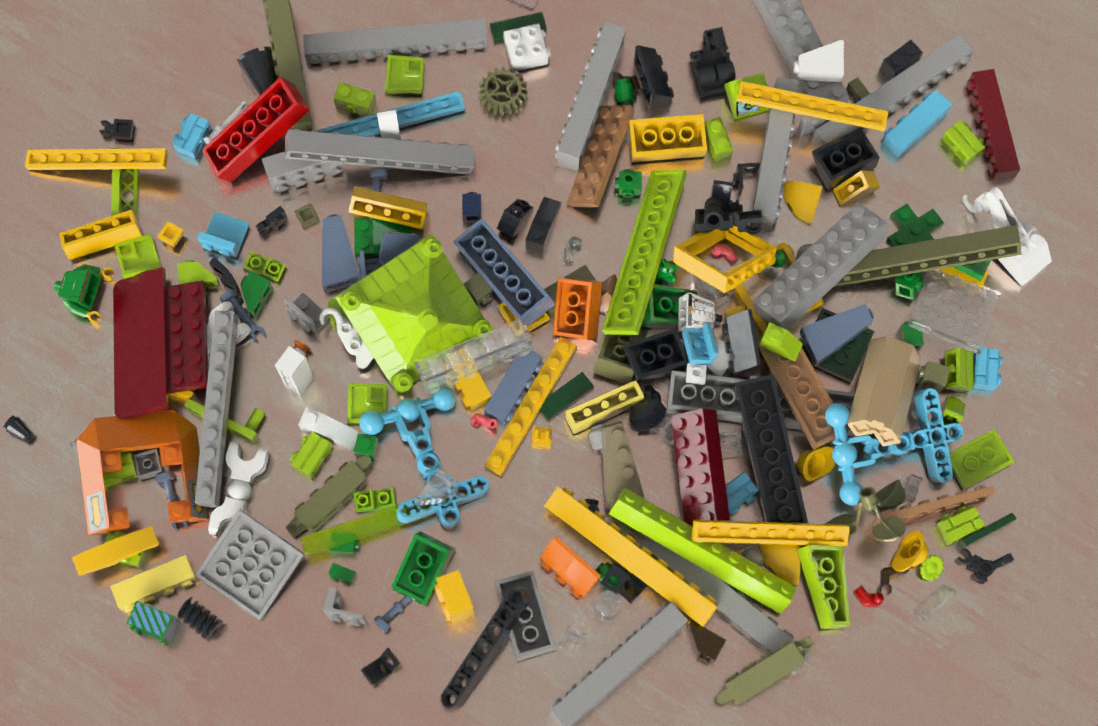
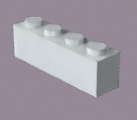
[275,346,314,396]

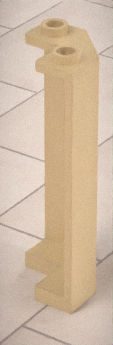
[847,336,922,446]

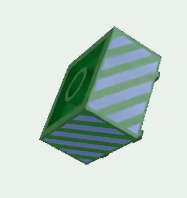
[126,601,181,645]

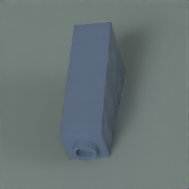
[321,214,359,292]
[799,304,874,367]

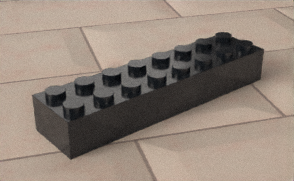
[733,374,808,523]

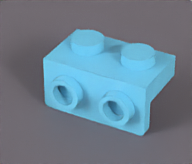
[682,323,718,365]

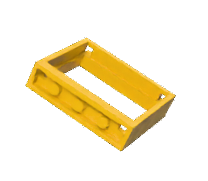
[673,225,777,293]
[725,241,824,340]

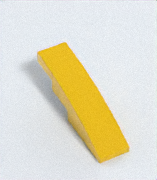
[72,526,159,576]

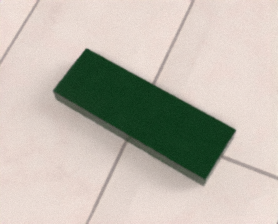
[489,12,547,42]
[540,372,594,421]
[959,513,1017,549]

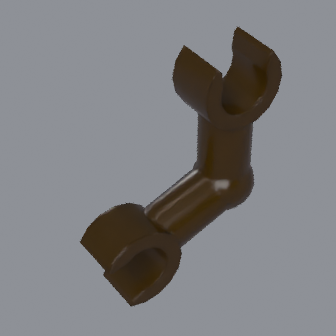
[613,72,645,101]
[878,566,909,595]

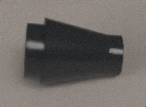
[3,415,34,443]

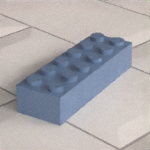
[453,218,555,329]

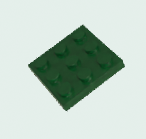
[803,307,875,383]

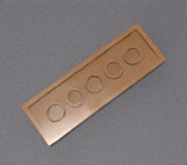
[566,105,634,207]
[758,330,849,450]
[873,485,995,526]

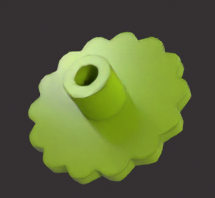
[920,555,944,581]

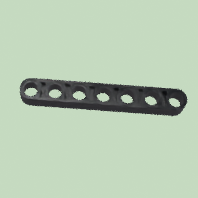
[441,588,531,708]

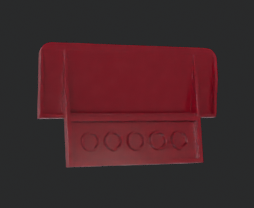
[113,267,208,419]

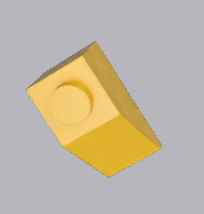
[833,171,880,206]

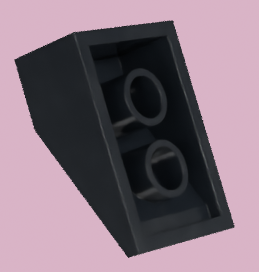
[622,328,690,381]

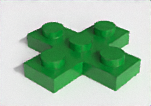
[887,203,944,247]

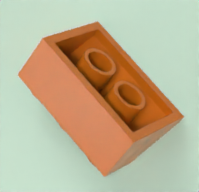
[553,278,602,340]
[539,536,601,600]

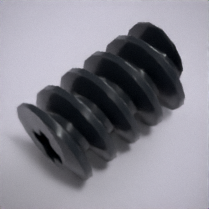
[177,597,223,639]

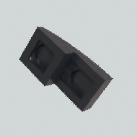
[209,257,241,295]
[619,573,648,603]

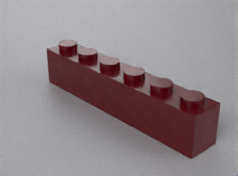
[967,69,1021,180]

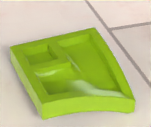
[385,55,424,95]
[114,233,161,279]
[347,383,387,425]

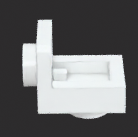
[685,363,707,385]

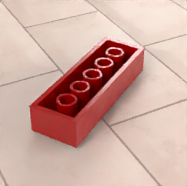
[202,77,310,183]

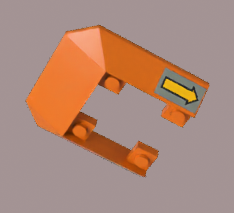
[76,410,209,536]

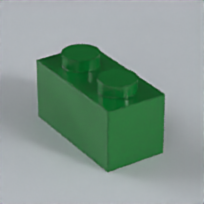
[328,563,357,585]

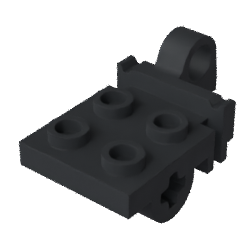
[690,27,736,97]
[695,197,762,235]

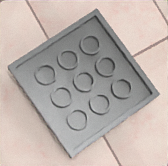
[195,509,305,620]

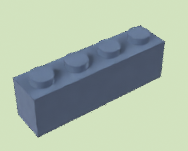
[484,345,544,425]

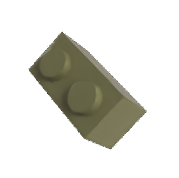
[847,77,870,102]

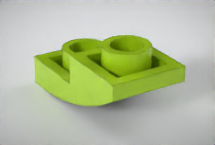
[243,251,286,282]
[353,487,398,513]

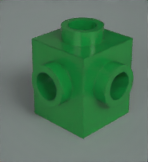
[615,169,642,197]
[895,272,924,300]

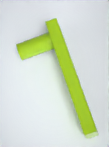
[184,399,265,444]

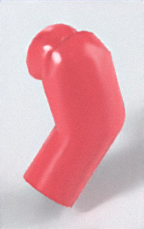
[711,243,739,264]
[470,413,497,429]

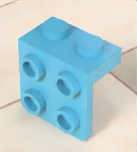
[197,212,249,257]

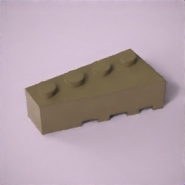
[602,421,645,509]

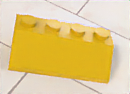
[629,114,707,162]

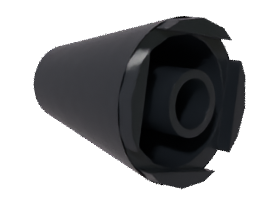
[237,46,276,96]

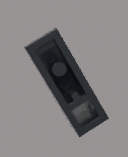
[526,197,562,253]

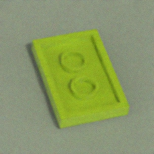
[949,429,1015,490]

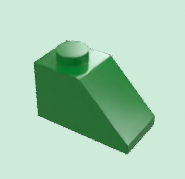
[241,271,272,319]

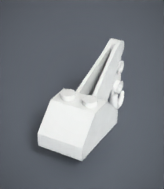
[963,187,1052,286]
[319,308,373,369]

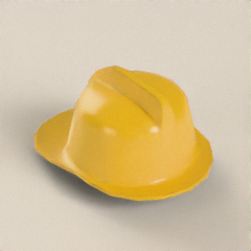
[795,446,836,481]
[892,530,929,572]

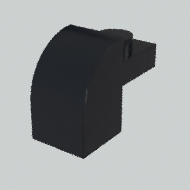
[630,385,666,432]

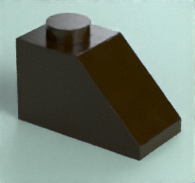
[688,620,726,664]

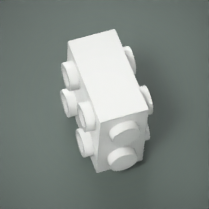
[504,24,551,72]

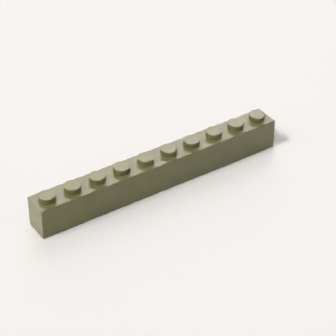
[834,225,1022,287]

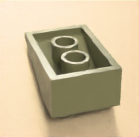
[593,328,648,384]

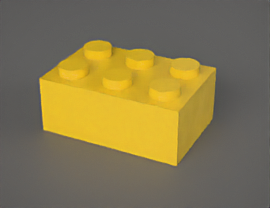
[434,570,475,625]

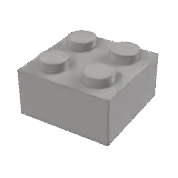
[133,449,164,481]

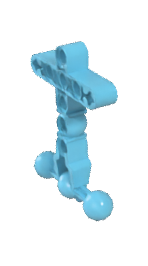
[359,387,489,529]
[825,388,963,505]

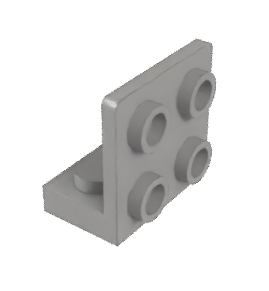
[283,293,330,335]
[324,586,367,627]

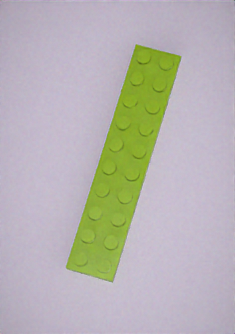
[602,169,687,335]

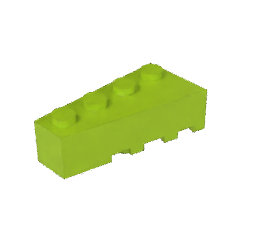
[797,545,851,629]

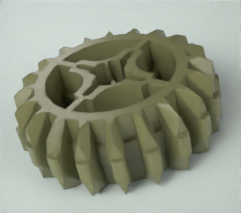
[478,67,528,116]

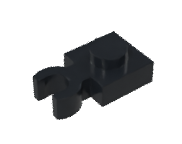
[99,119,134,140]
[256,206,287,235]

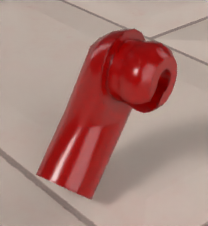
[854,585,884,606]

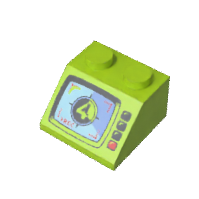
[724,72,769,120]

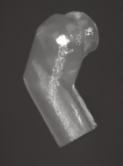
[563,236,582,263]

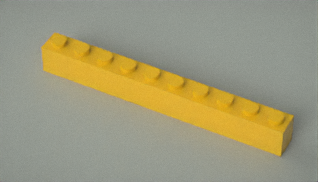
[544,487,719,626]

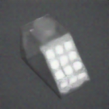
[414,468,458,506]

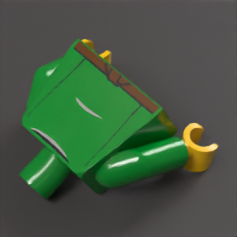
[54,264,113,324]

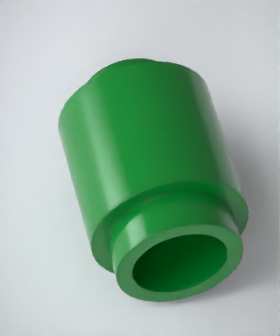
[614,79,635,105]
[595,562,620,587]

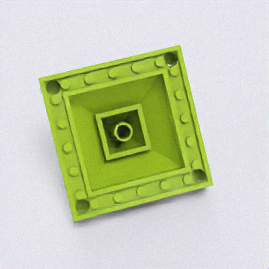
[335,234,493,394]

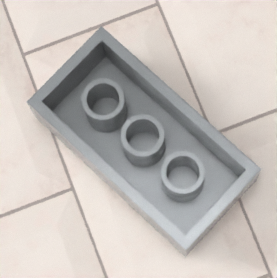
[262,151,344,193]
[494,570,556,661]

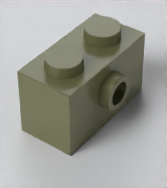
[916,361,951,395]

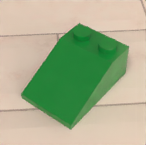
[354,217,413,261]
[641,284,698,328]
[391,531,456,605]

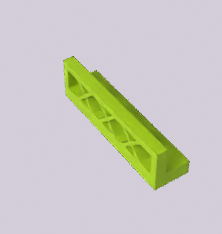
[111,147,139,221]

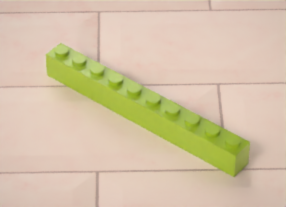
[609,487,796,614]

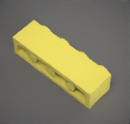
[565,380,644,434]
[110,555,197,612]

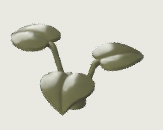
[825,479,906,542]

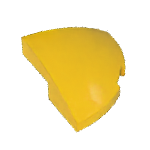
[783,181,823,225]
[759,544,801,585]

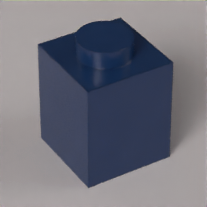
[462,192,482,222]

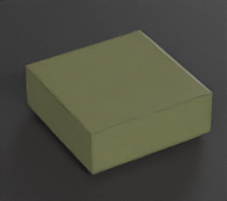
[294,203,320,228]

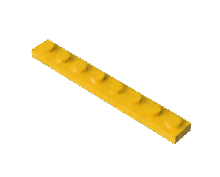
[737,81,888,131]
[25,148,169,170]
[484,337,577,477]
[692,520,850,546]

